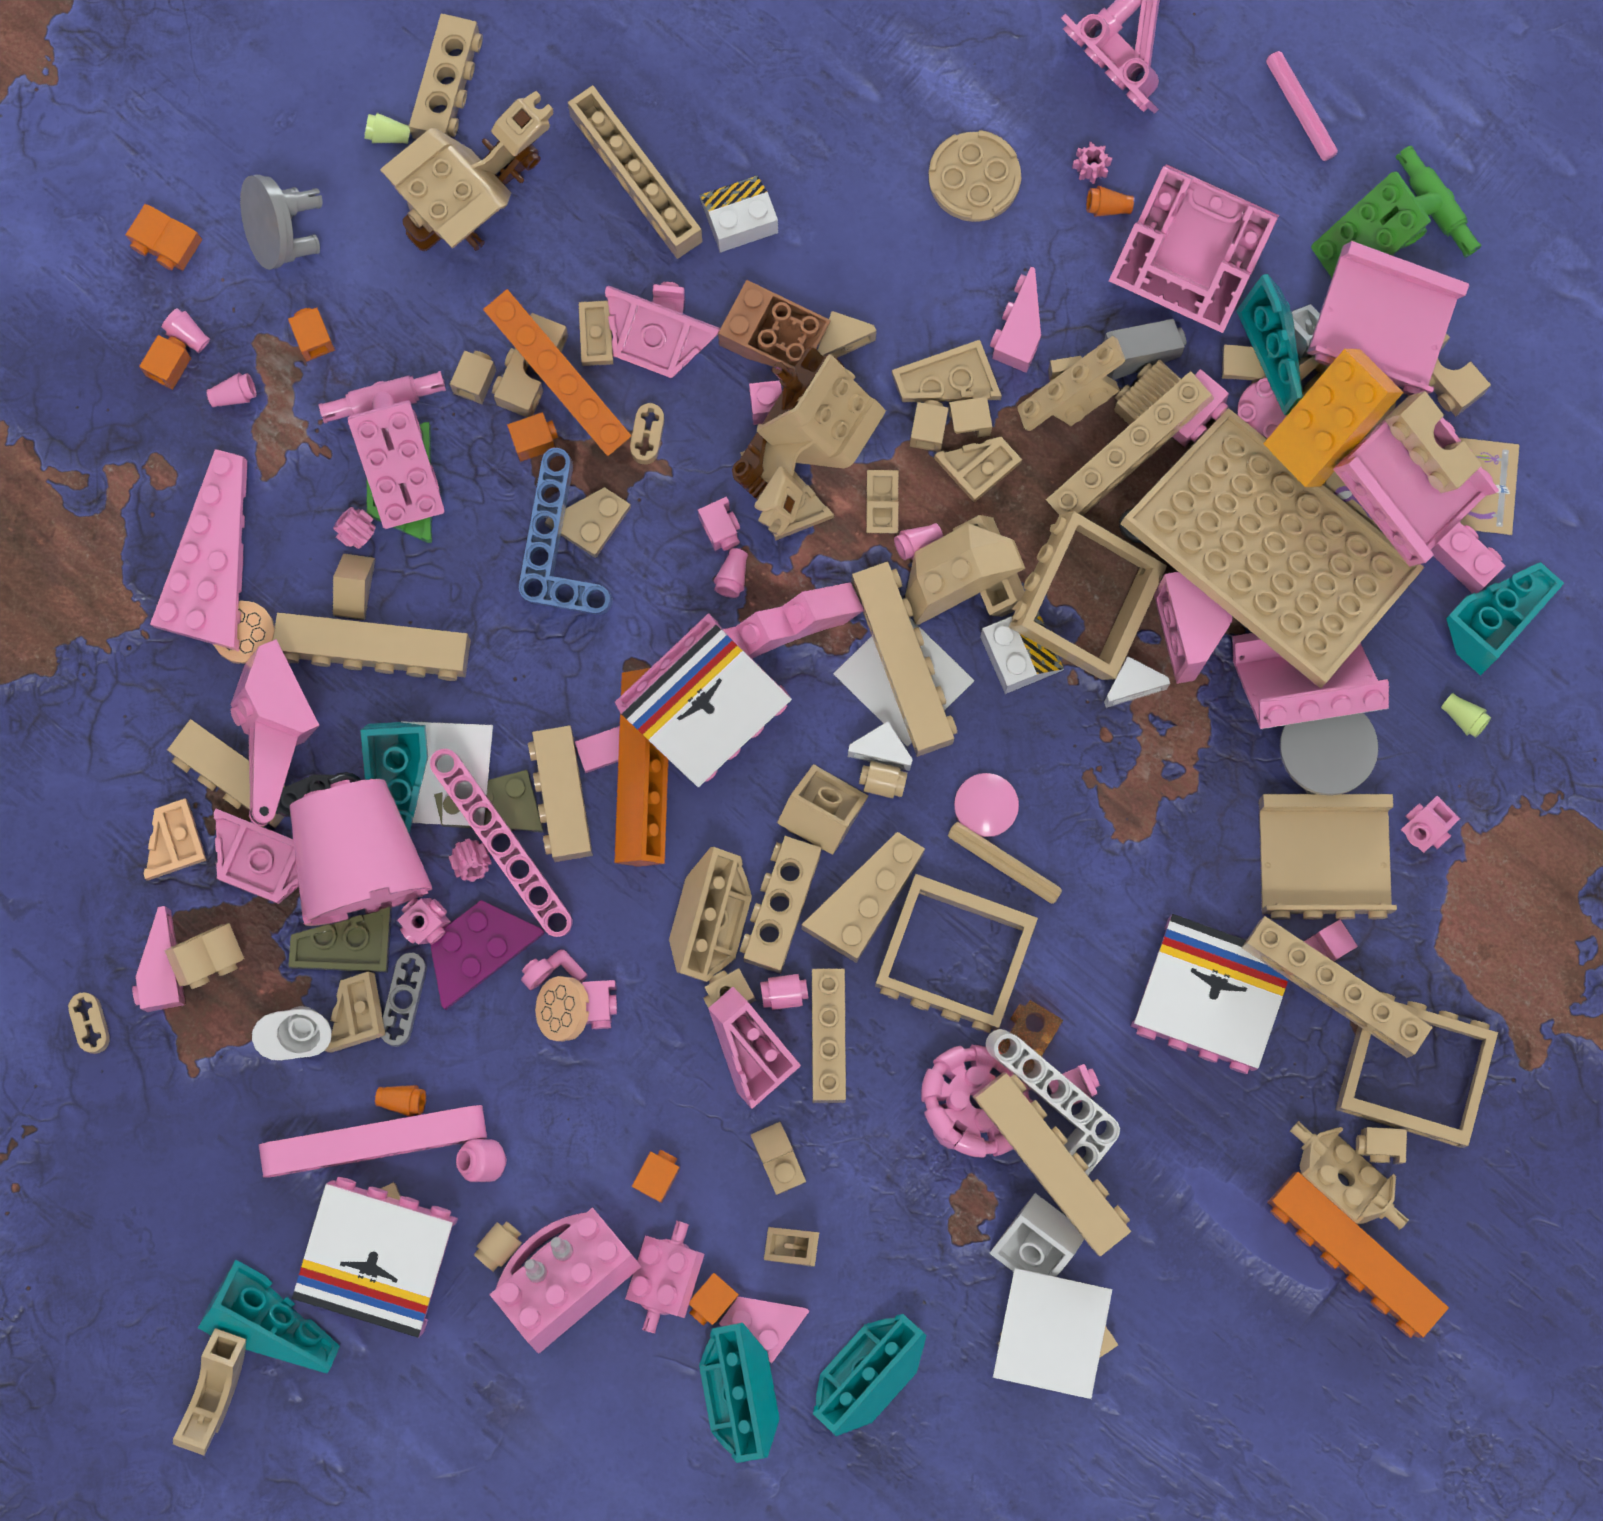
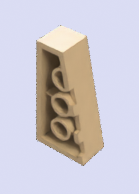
[801,832,925,963]

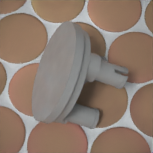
[240,174,323,270]
[1280,713,1378,796]

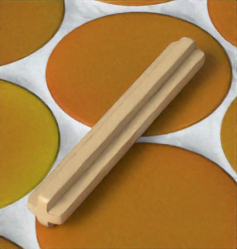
[948,822,1062,904]

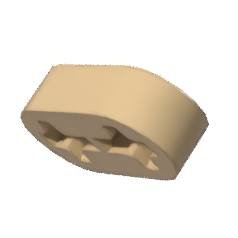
[630,403,664,464]
[68,992,110,1054]

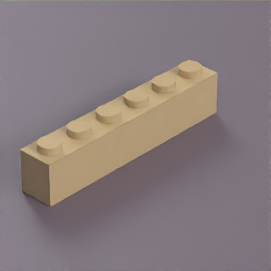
[851,562,957,757]
[273,613,471,681]
[973,1072,1131,1256]

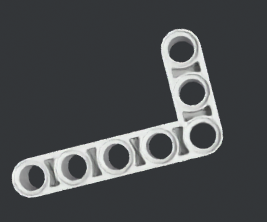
[986,1029,1120,1176]

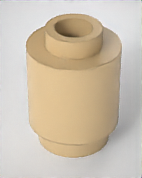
[859,760,908,799]
[474,1221,522,1272]

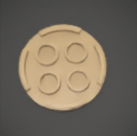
[928,130,1021,222]

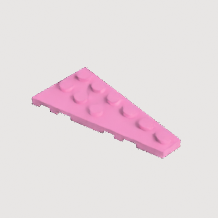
[150,449,247,651]

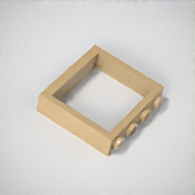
[1009,511,1167,680]
[875,874,1038,1033]
[1335,992,1498,1148]

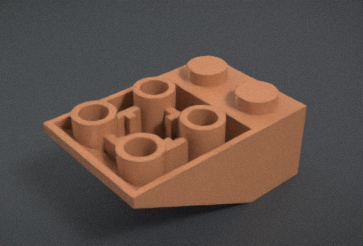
[718,280,831,371]

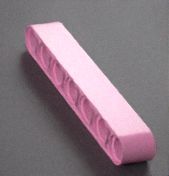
[430,749,573,937]
[259,1105,487,1178]

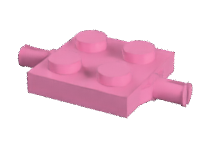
[625,1221,705,1334]

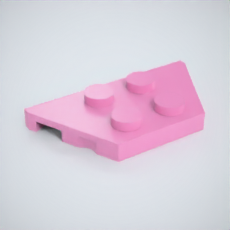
[605,286,721,378]
[214,809,299,904]

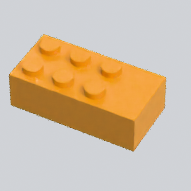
[1263,349,1403,488]

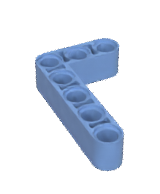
[519,448,613,615]

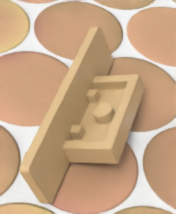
[1017,336,1125,431]

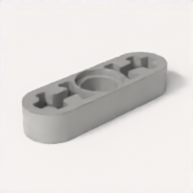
[381,953,427,1047]

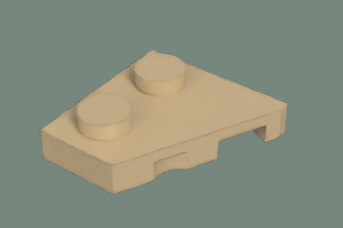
[545,487,631,558]

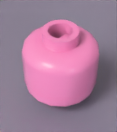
[456,1139,507,1182]

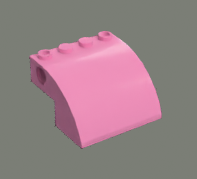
[1109,164,1279,333]

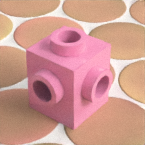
[1401,796,1460,853]
[397,898,451,945]

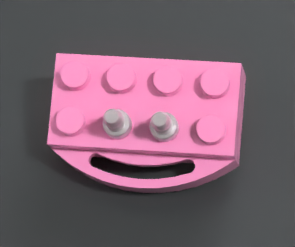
[489,1207,641,1354]

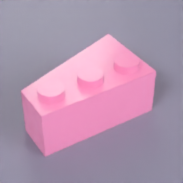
[708,987,801,1109]

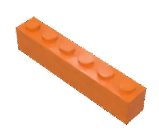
[483,289,632,457]
[614,668,668,867]
[1267,1172,1449,1338]

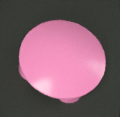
[1238,378,1287,439]
[954,773,1019,837]

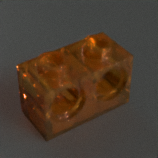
[998,1000,1063,1075]

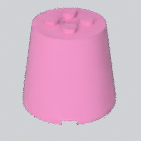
[290,779,432,926]

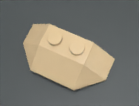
[905,523,1025,625]
[669,847,752,982]

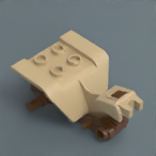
[380,91,554,251]
[732,347,886,536]

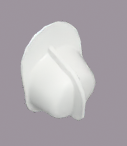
[252,1006,332,1060]

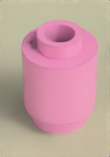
[760,974,808,1010]

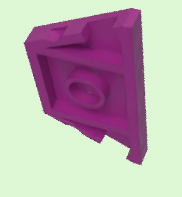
[430,900,545,1010]

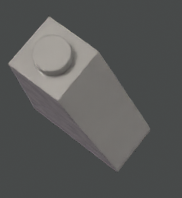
[1103,319,1187,380]

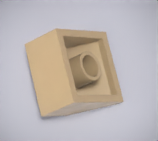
[777,764,869,855]

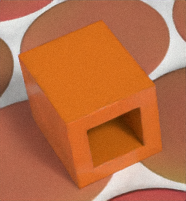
[288,308,335,362]
[139,335,191,390]
[507,412,558,462]
[632,1149,681,1203]
[689,1273,739,1326]

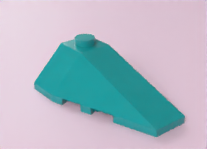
[1236,274,1303,415]
[1446,562,1564,676]
[360,722,428,834]
[198,1260,340,1374]

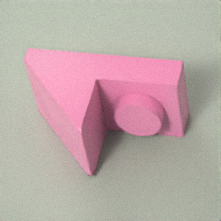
[1304,920,1358,961]

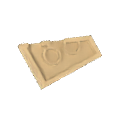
[891,340,1002,402]

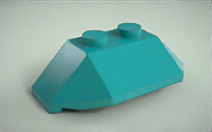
[813,1314,927,1436]
[699,1323,780,1463]

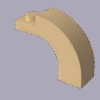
[173,1328,246,1456]

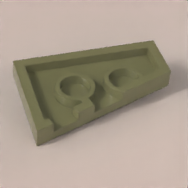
[434,770,544,833]
[289,907,392,973]

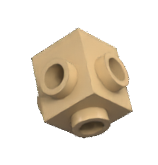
[703,968,756,1008]

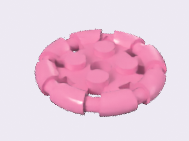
[921,1045,1033,1158]

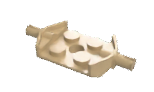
[1290,1121,1409,1230]

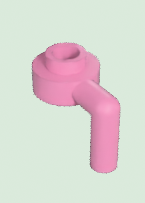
[521,949,588,990]

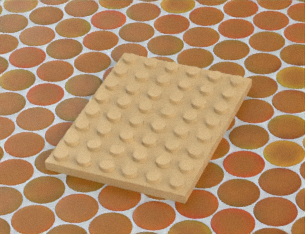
[1121,408,1425,688]

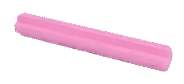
[1266,51,1338,161]

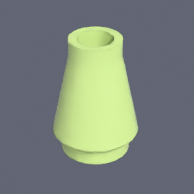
[364,113,410,144]
[1441,693,1491,738]

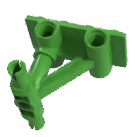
[1311,145,1482,278]

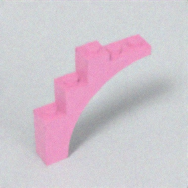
[723,582,864,659]

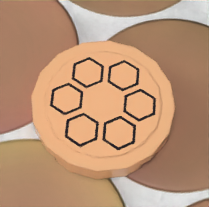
[213,601,275,664]
[535,976,589,1042]

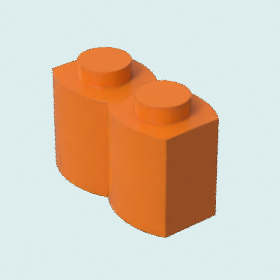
[125,204,202,271]

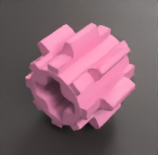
[1072,142,1112,184]
[333,507,376,549]
[449,839,492,882]

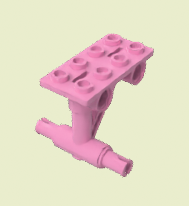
[1061,0,1160,114]
[319,371,446,529]

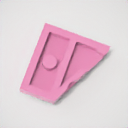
[719,1297,809,1363]

